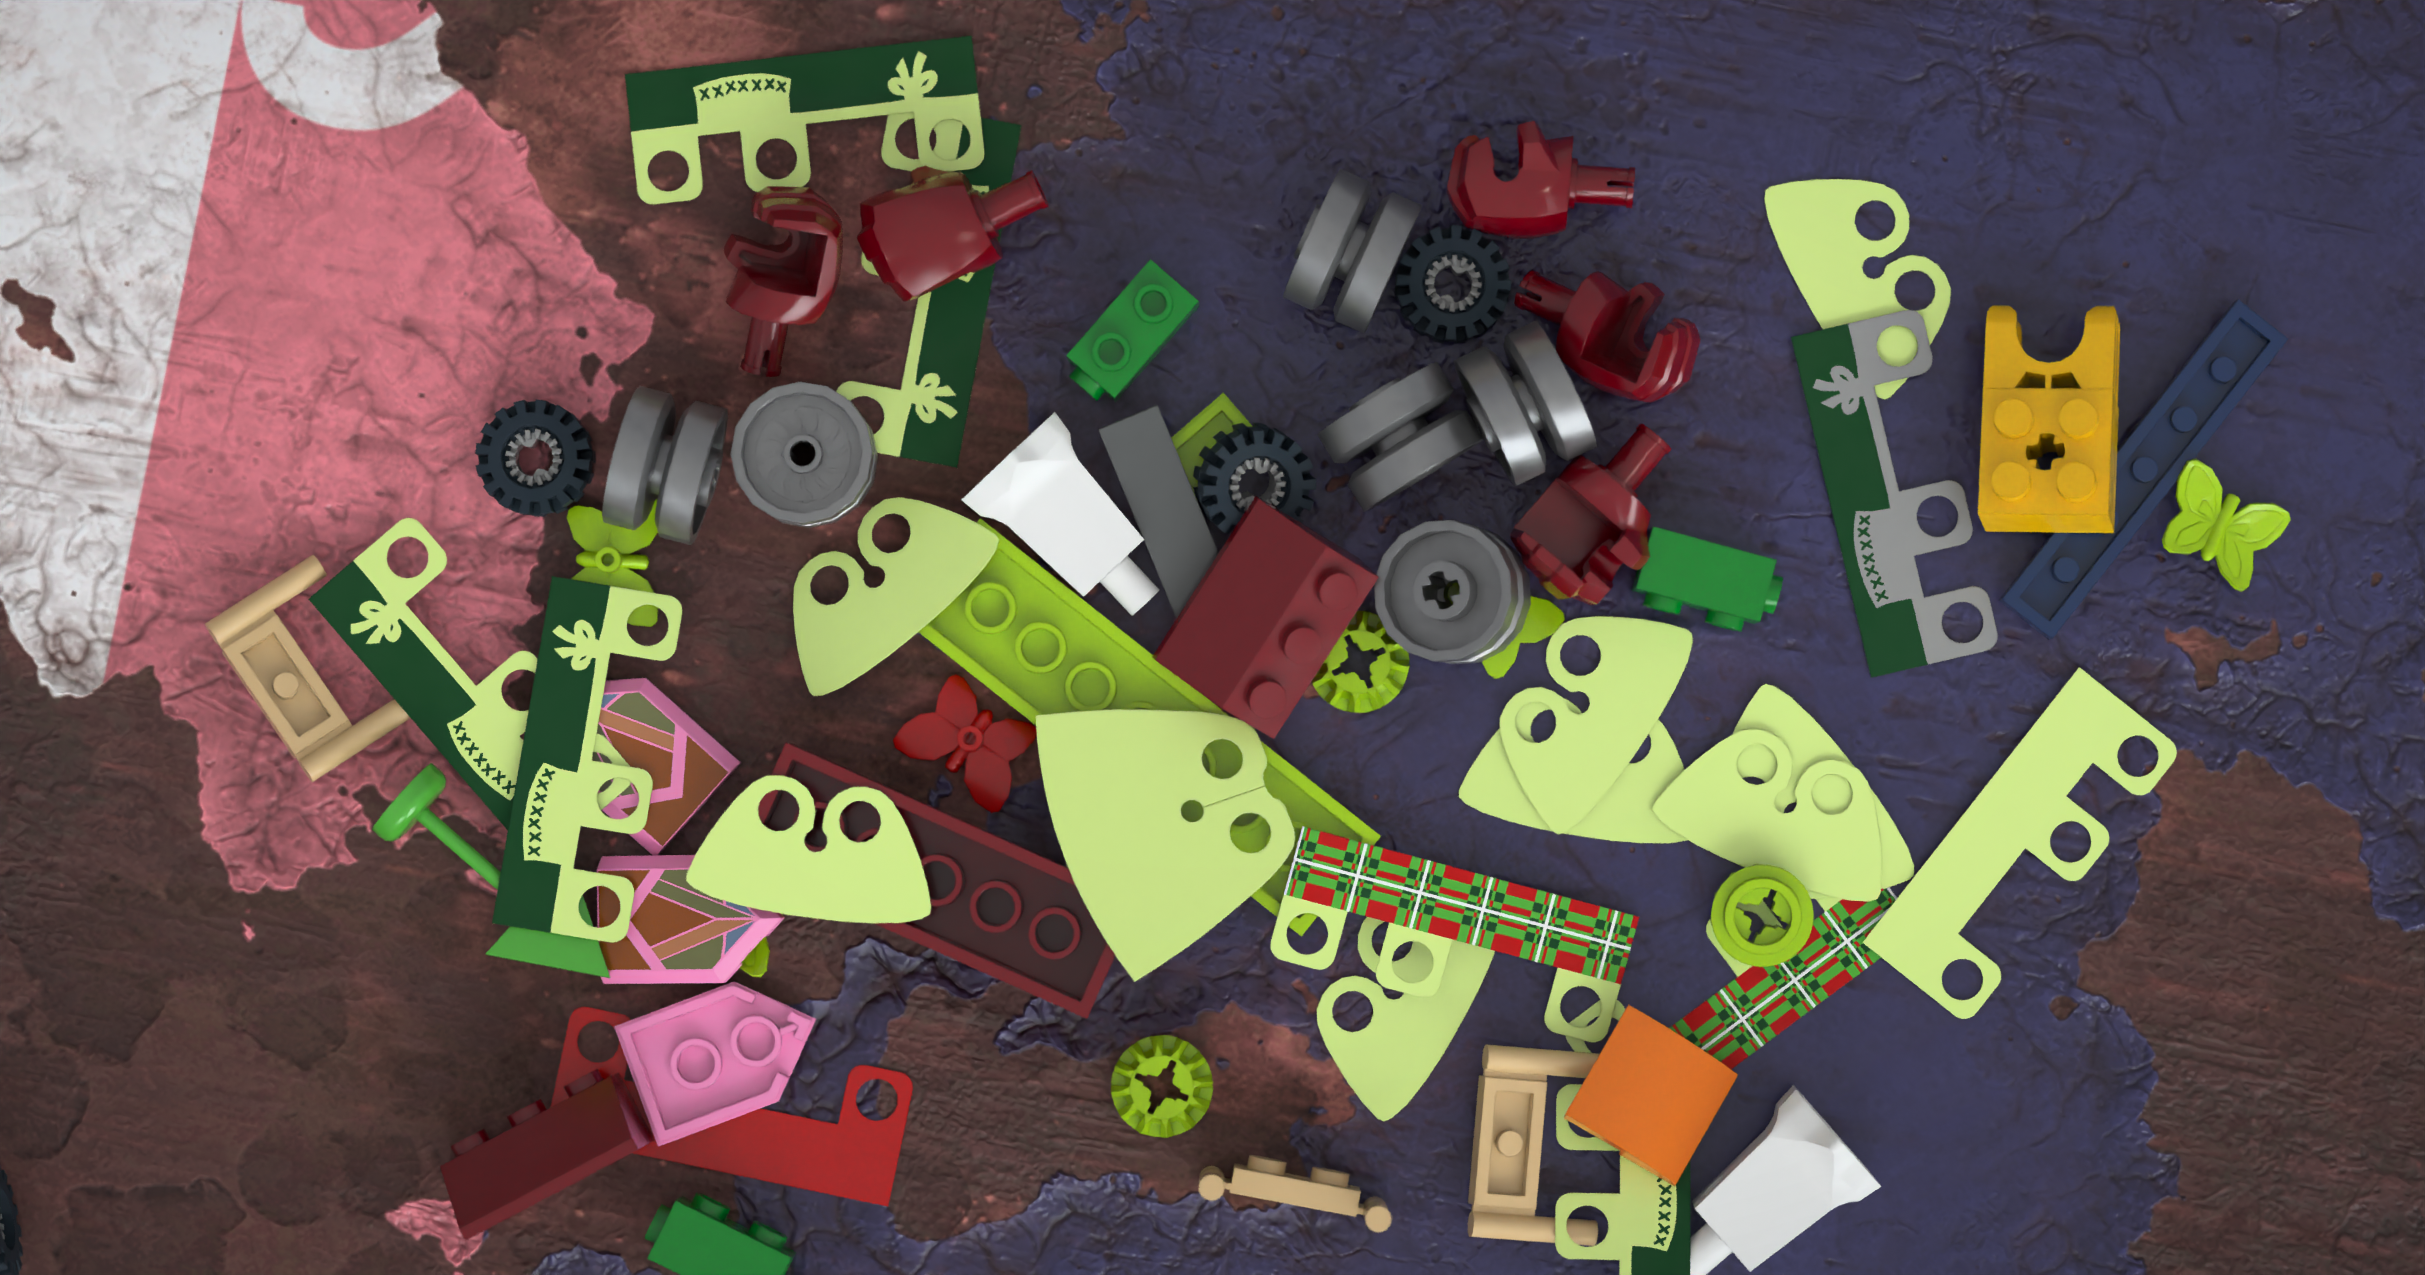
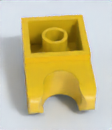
[1978,305,2120,533]

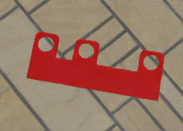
[550,1007,913,1207]

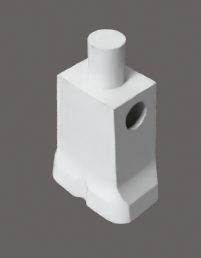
[962,412,1160,616]
[1690,1085,1881,1275]

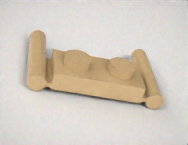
[205,555,410,782]
[1468,1045,1599,1246]
[1199,1155,1391,1232]

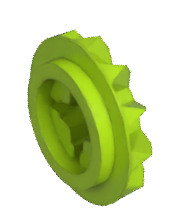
[1311,611,1410,713]
[1710,864,1814,967]
[1111,1035,1213,1138]

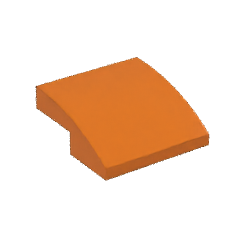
[1564,1004,1738,1186]

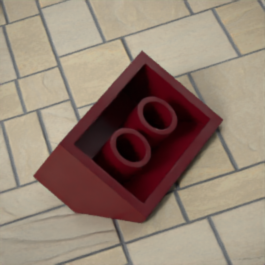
[1152,496,1379,739]
[440,1069,654,1241]

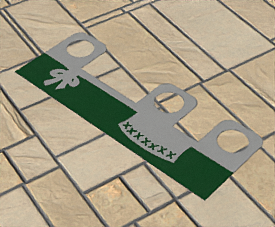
[1791,310,1998,678]

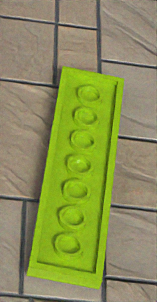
[919,518,1381,937]

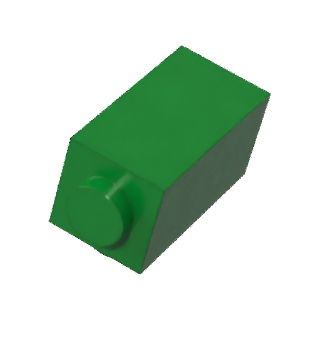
[1066,259,1199,402]
[1631,526,1783,632]
[644,1192,796,1275]

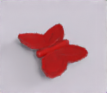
[893,674,1037,813]

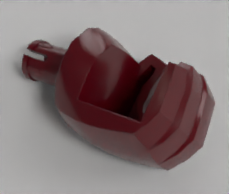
[1446,121,1635,239]
[857,165,1049,302]
[724,186,843,377]
[1514,270,1701,403]
[1510,423,1672,606]

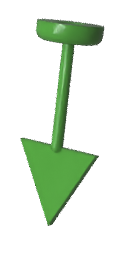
[372,763,610,978]

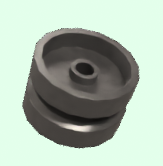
[1283,169,1422,334]
[1454,321,1597,486]
[1318,362,1484,512]
[731,382,878,528]
[602,386,728,545]
[1374,520,1531,664]

